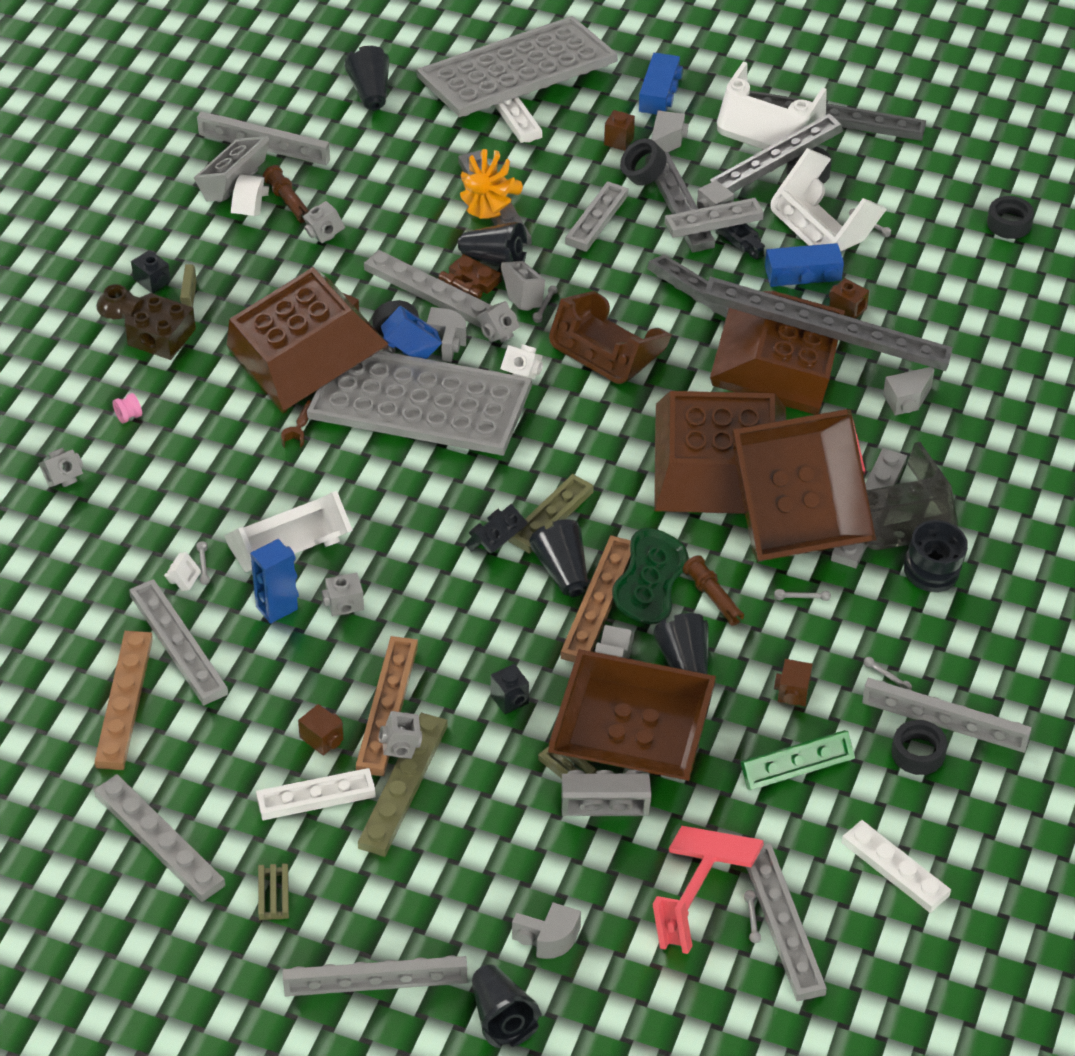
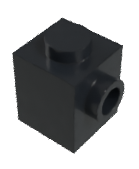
[131,250,171,293]
[491,664,529,714]

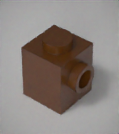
[604,110,635,151]
[829,278,869,319]
[774,659,813,706]
[298,704,344,756]

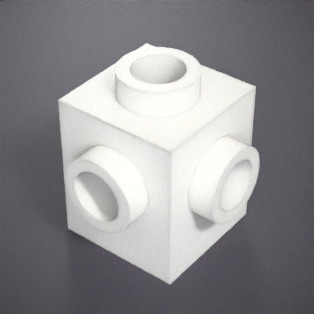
[500,344,543,380]

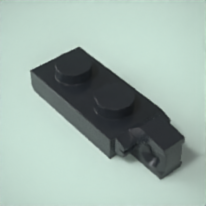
[715,223,765,260]

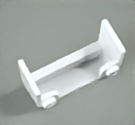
[717,62,827,149]
[771,148,887,252]
[224,491,353,576]

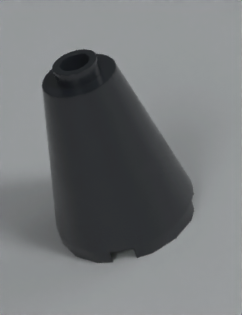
[344,46,389,111]
[458,222,527,267]
[529,519,588,597]
[654,613,709,674]
[472,964,542,1048]

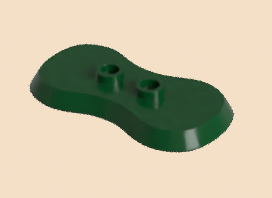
[612,528,689,625]

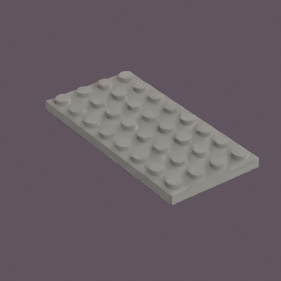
[416,16,618,117]
[307,351,532,456]

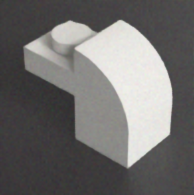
[231,174,269,216]

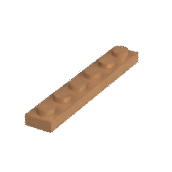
[560,536,631,662]
[94,631,153,770]
[356,636,418,777]

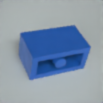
[381,305,442,359]

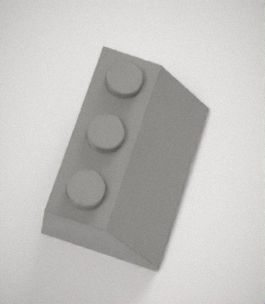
[194,136,270,202]
[561,770,651,816]

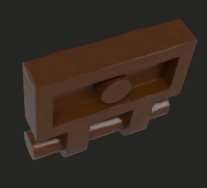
[438,254,502,299]

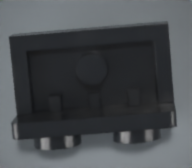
[465,504,528,554]

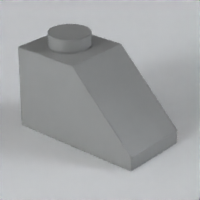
[650,111,689,155]
[501,261,545,311]
[883,367,934,415]

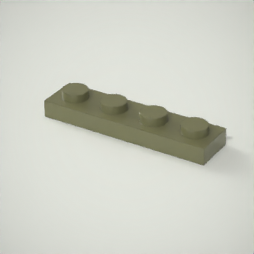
[509,474,594,554]

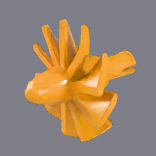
[460,149,523,219]

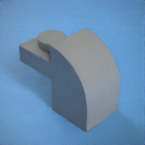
[427,307,466,362]
[595,625,634,659]
[512,903,581,959]

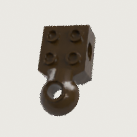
[96,284,196,360]

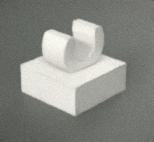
[164,552,201,591]

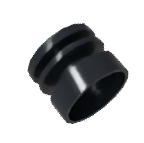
[904,520,968,592]

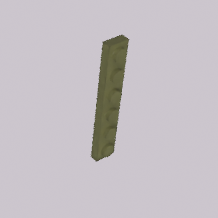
[358,712,448,857]

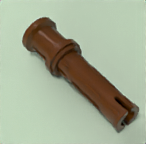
[263,165,310,223]
[683,555,744,626]

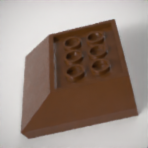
[227,267,389,414]
[710,291,845,415]
[654,391,786,514]
[733,409,876,562]
[548,649,716,781]

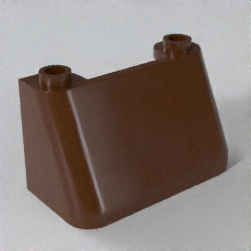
[549,291,672,384]

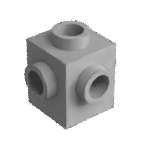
[302,201,345,243]
[476,301,520,343]
[38,448,83,487]
[322,573,364,616]
[379,711,422,759]

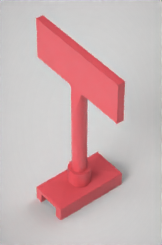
[652,826,764,954]

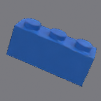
[639,52,683,115]
[765,243,844,287]
[250,538,299,624]

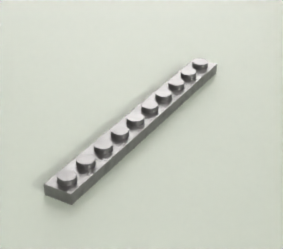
[703,276,953,371]

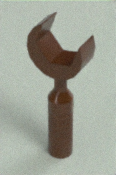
[281,400,312,448]

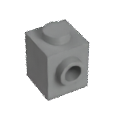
[697,180,734,209]

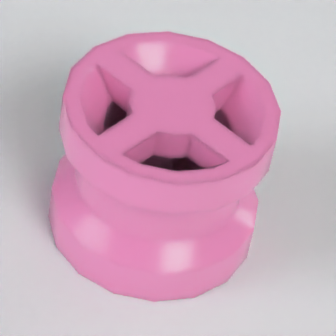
[112,393,142,424]

